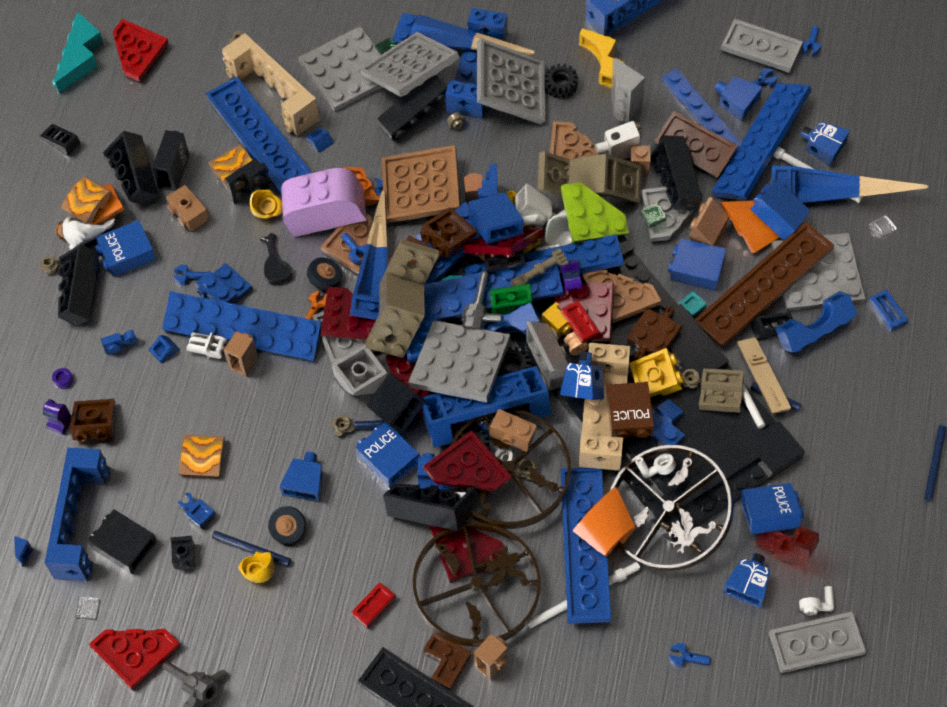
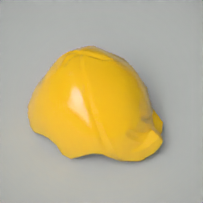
[250,190,283,219]
[238,552,275,583]

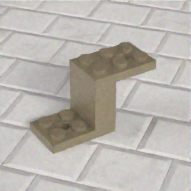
[537,151,641,204]
[365,239,439,358]

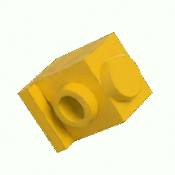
[542,302,572,339]

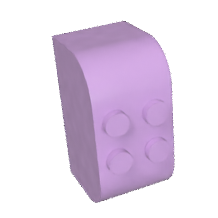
[281,168,366,237]

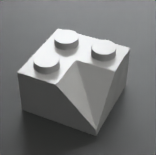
[332,344,388,395]

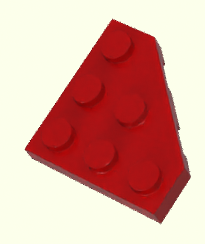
[113,19,169,82]
[89,629,180,690]

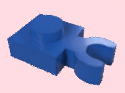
[101,330,138,355]
[178,493,215,529]

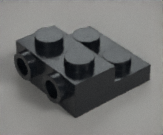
[225,158,271,204]

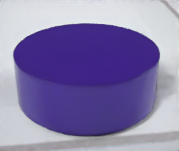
[52,368,73,389]

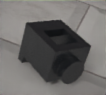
[171,536,195,570]

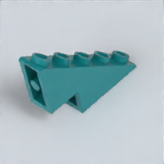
[52,13,103,93]

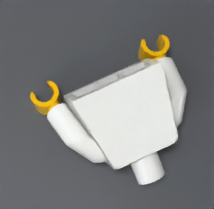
[506,183,557,228]

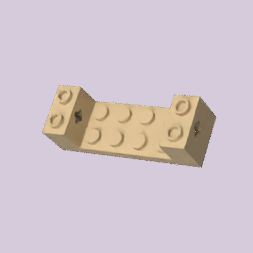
[222,33,319,137]
[579,343,630,471]

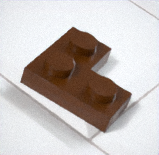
[423,632,471,691]

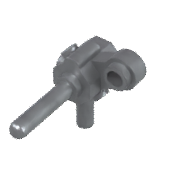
[461,271,504,330]
[162,661,227,707]

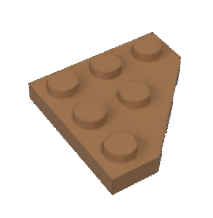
[550,121,601,159]
[320,214,372,274]
[582,269,661,323]

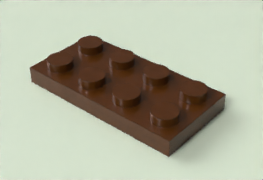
[654,111,738,180]

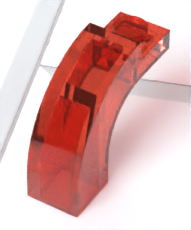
[755,525,820,565]

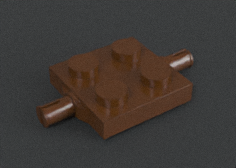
[627,306,682,360]

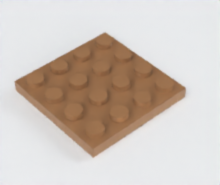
[382,145,461,223]

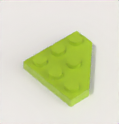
[560,182,629,243]

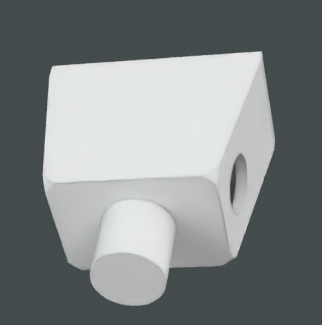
[595,121,640,159]

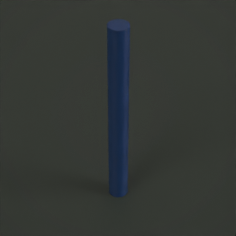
[924,425,947,501]
[212,531,291,566]

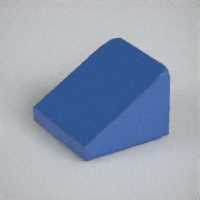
[305,127,333,152]
[149,335,179,363]
[656,399,684,425]
[14,536,33,567]

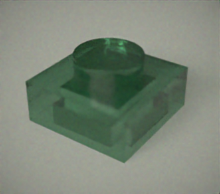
[375,37,396,55]
[640,202,666,228]

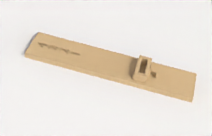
[737,337,791,414]

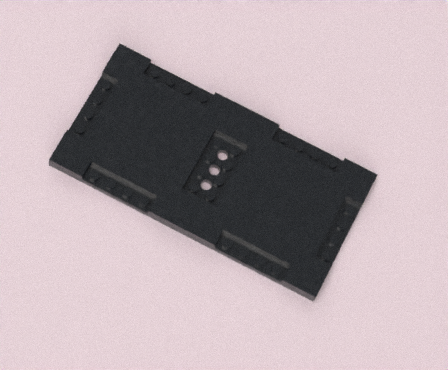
[489,235,805,544]

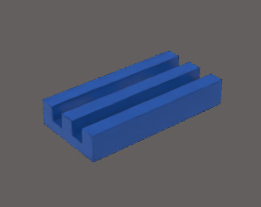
[869,289,908,331]

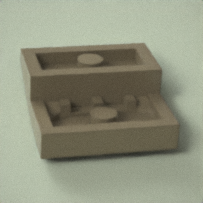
[699,368,744,413]

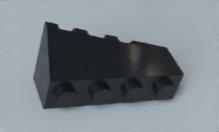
[377,75,447,140]
[103,131,159,206]
[650,135,702,210]
[58,244,100,326]
[383,484,476,531]

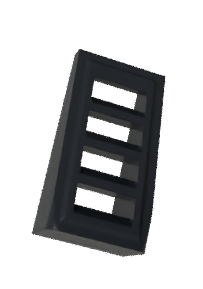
[40,124,80,155]
[750,312,793,340]

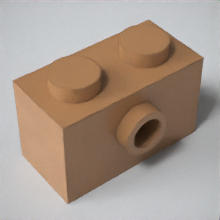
[166,185,210,231]
[224,331,258,376]
[489,409,537,452]
[473,634,508,681]

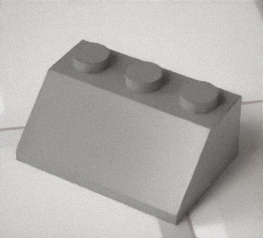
[611,58,645,123]
[526,321,568,391]

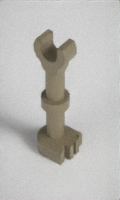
[511,248,568,286]

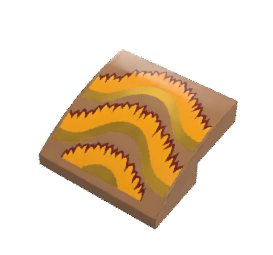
[208,144,252,191]
[60,176,112,224]
[179,434,225,477]

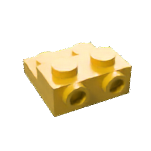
[629,348,684,398]

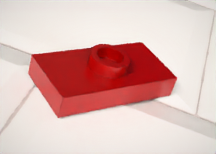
[561,301,599,343]
[351,582,396,628]

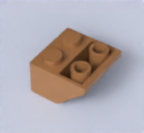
[689,197,729,246]

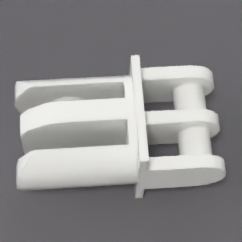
[186,332,227,359]

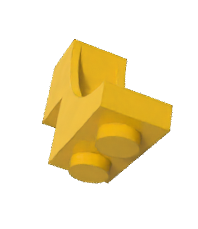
[579,28,625,88]

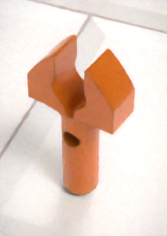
[305,291,327,320]

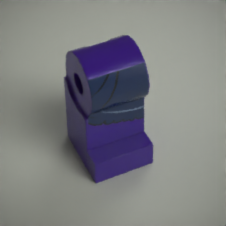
[560,259,582,292]
[43,399,72,435]

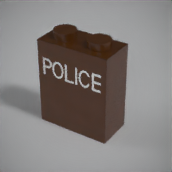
[606,382,654,439]

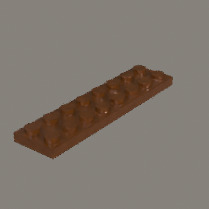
[695,222,834,348]

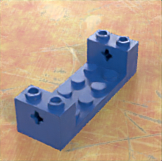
[585,0,663,36]
[445,8,508,119]
[421,366,551,448]
[45,447,110,581]

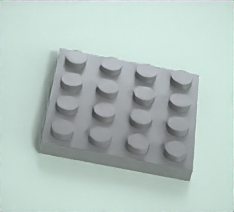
[298,26,382,112]
[359,32,459,97]
[477,38,545,125]
[772,233,865,312]
[408,320,510,402]

